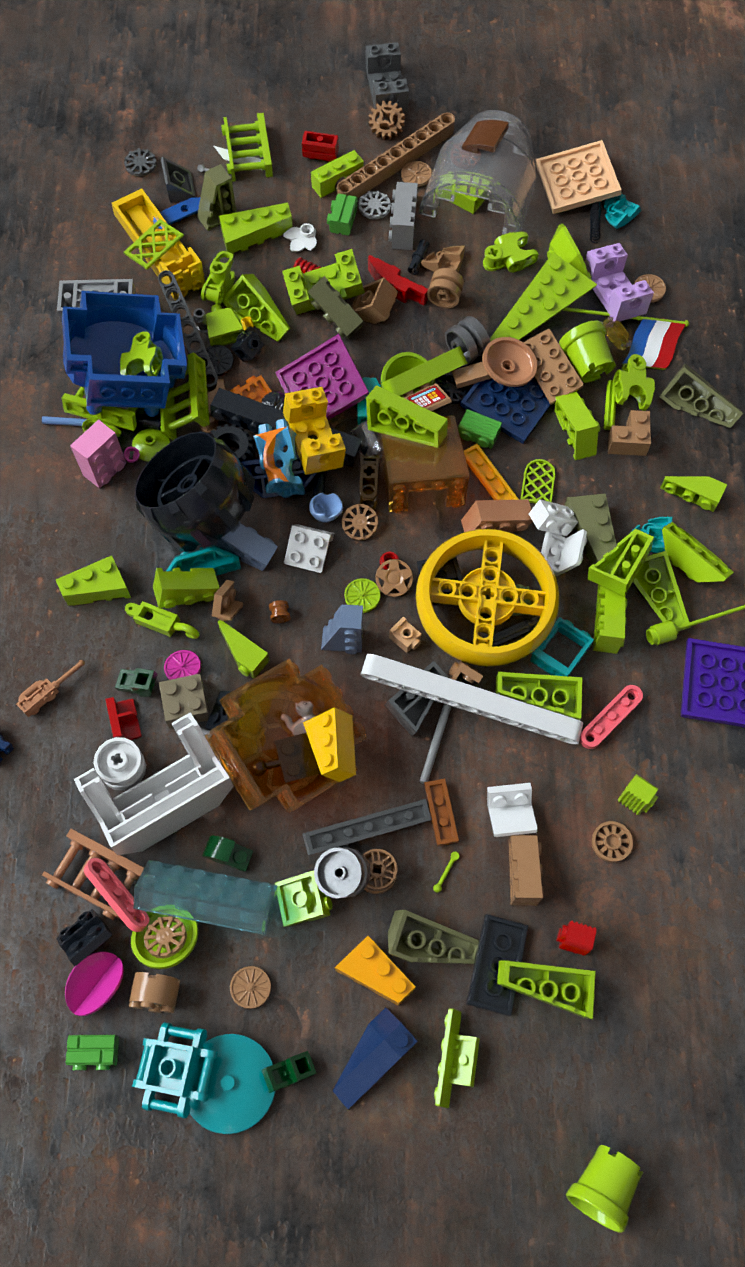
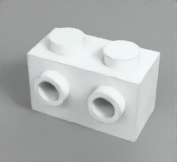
[529,499,578,536]

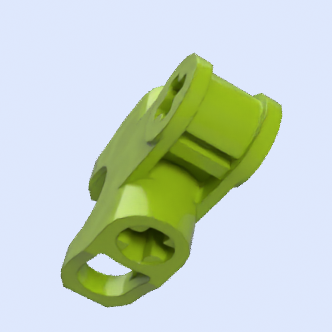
[483,232,539,272]
[201,251,235,305]
[120,331,163,376]
[613,354,655,411]

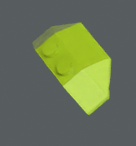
[547,224,591,279]
[662,522,734,582]

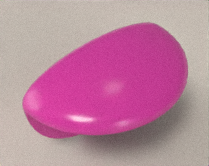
[65,952,124,1016]

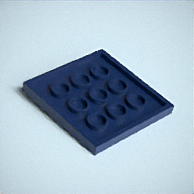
[460,377,552,444]

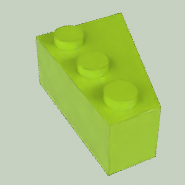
[56,555,131,606]
[153,568,220,609]

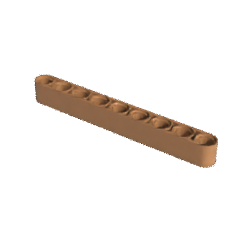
[337,113,455,199]

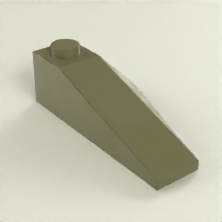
[659,364,743,428]
[388,910,479,964]

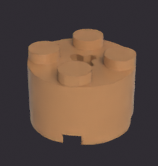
[129,972,180,1014]

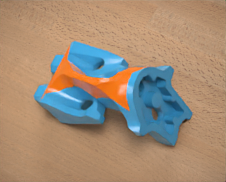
[254,419,305,498]

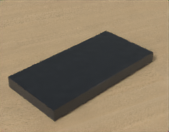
[466,914,529,1016]

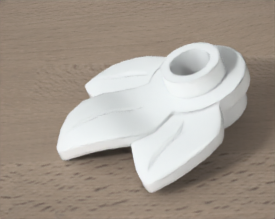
[283,223,317,252]

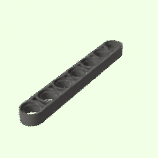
[158,270,218,389]

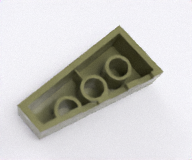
[565,494,617,565]

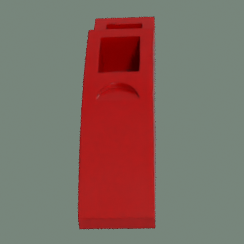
[368,255,428,305]

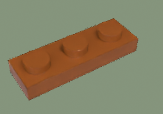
[424,779,459,847]

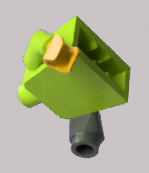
[193,304,254,346]

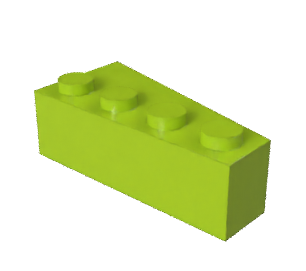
[593,584,627,654]

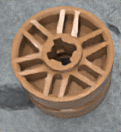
[427,268,464,308]
[363,849,397,894]

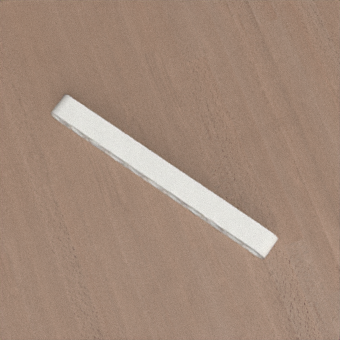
[361,654,583,744]

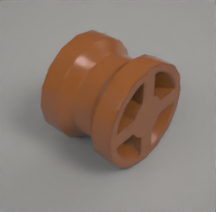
[269,600,291,623]

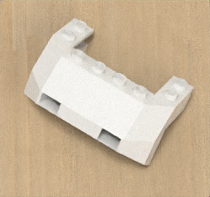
[74,713,233,855]

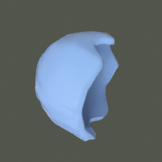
[309,493,343,522]

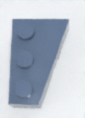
[215,521,278,571]
[321,604,363,654]

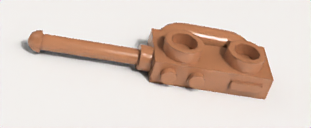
[16,660,85,717]

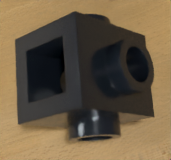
[231,331,264,362]

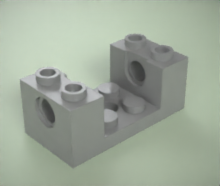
[57,279,137,323]

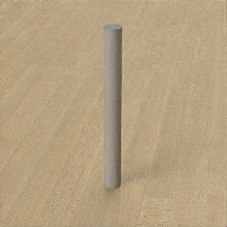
[419,704,451,784]

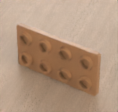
[523,329,584,404]

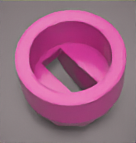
[124,446,140,463]

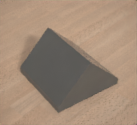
[161,157,196,203]

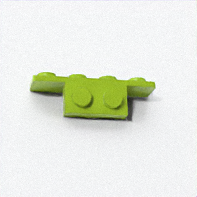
[434,1008,480,1108]

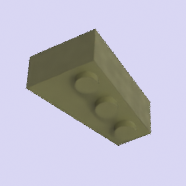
[197,164,237,231]

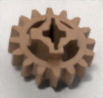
[369,101,405,140]

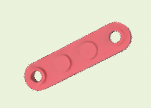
[580,685,643,749]
[84,858,149,932]

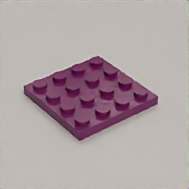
[275,334,369,420]

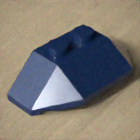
[242,454,317,498]

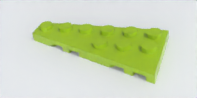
[490,252,597,342]

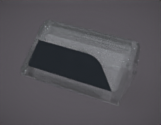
[350,420,382,457]

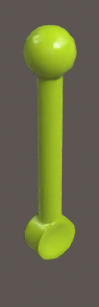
[433,852,459,893]

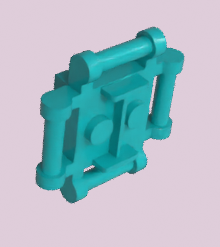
[132,1022,218,1118]

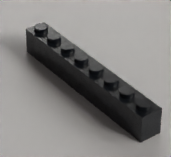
[210,388,362,467]

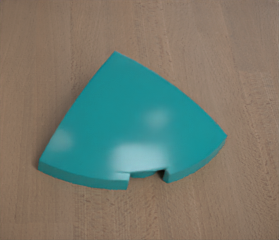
[604,194,641,229]
[630,517,673,553]

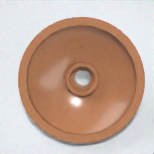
[482,337,537,387]

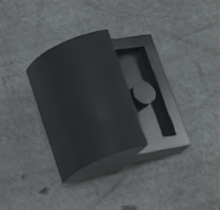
[56,909,113,967]

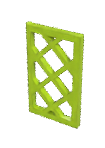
[124,219,184,270]

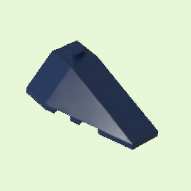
[333,1008,418,1109]

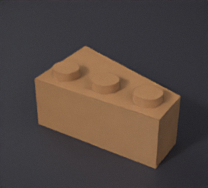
[509,835,543,906]

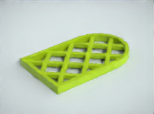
[520,459,555,504]

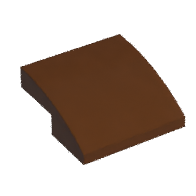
[462,120,509,154]

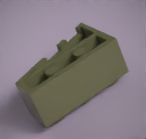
[308,276,364,339]

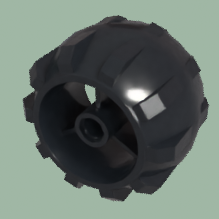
[134,432,255,552]

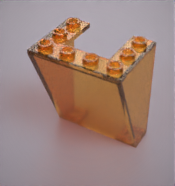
[379,415,469,513]

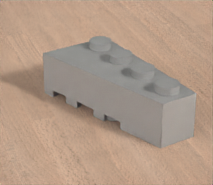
[388,182,418,250]

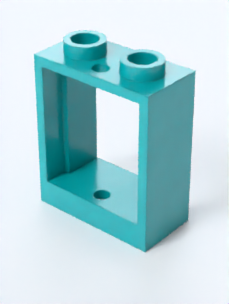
[530,617,594,677]

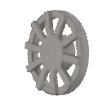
[359,191,391,219]

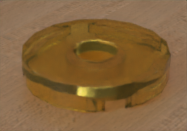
[603,317,631,351]

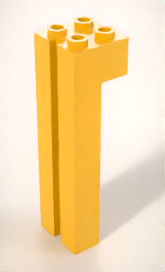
[111,189,205,300]

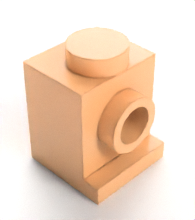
[389,617,421,653]

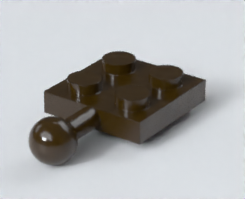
[250,733,321,783]

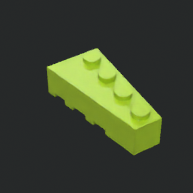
[219,203,293,255]
[366,385,447,448]
[495,672,582,720]
[497,961,595,1019]

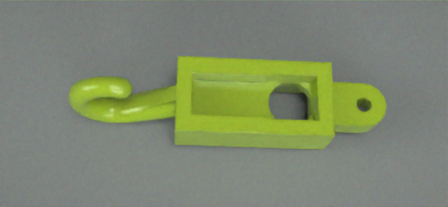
[125,601,199,639]

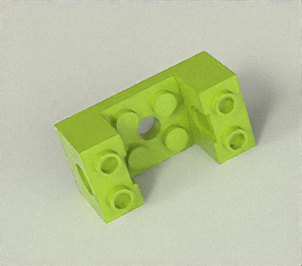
[282,249,365,315]

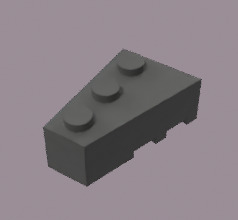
[384,661,448,736]

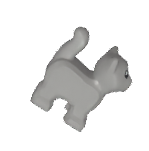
[281,701,316,736]

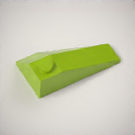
[222,274,290,342]
[633,550,691,631]

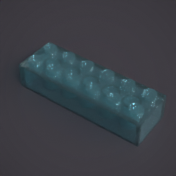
[133,860,278,935]

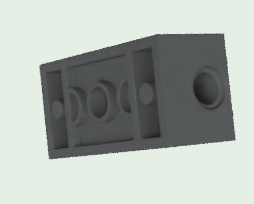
[366,42,409,116]

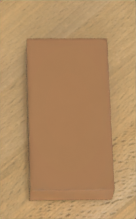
[452,361,491,388]

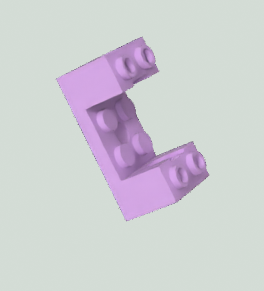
[585,243,654,323]

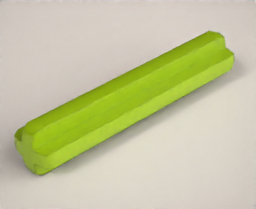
[604,380,616,430]

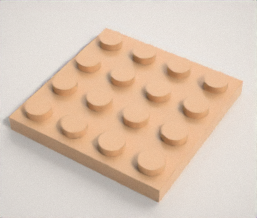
[536,140,621,214]

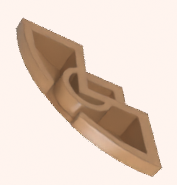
[421,246,465,272]

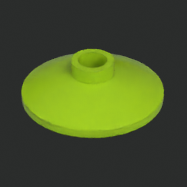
[132,428,170,462]

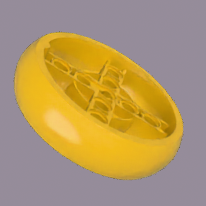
[416,529,559,666]

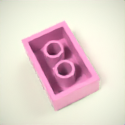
[70,420,126,489]

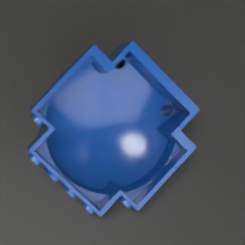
[62,291,187,417]

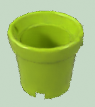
[559,320,616,383]
[566,1145,643,1233]

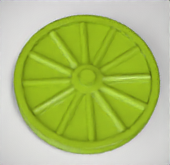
[344,578,380,613]

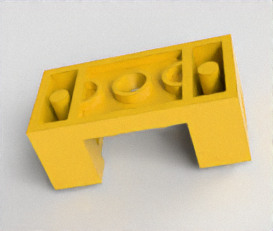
[283,387,346,475]

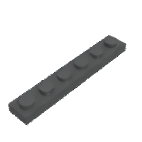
[302,799,432,855]

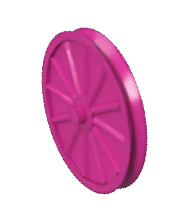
[164,650,201,680]

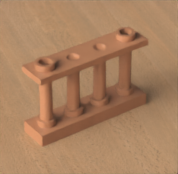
[42,829,149,920]

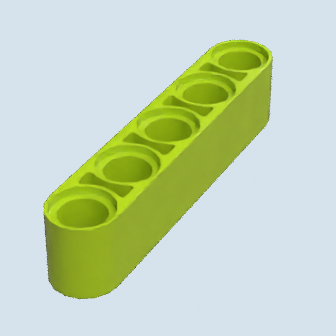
[381,346,468,396]

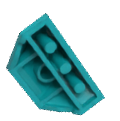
[166,546,241,576]

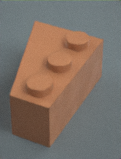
[461,499,533,533]

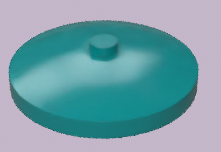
[190,1034,276,1134]

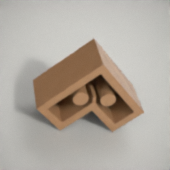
[608,410,651,456]

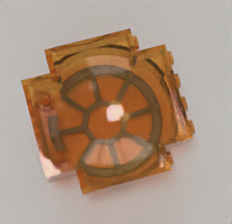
[205,658,367,813]

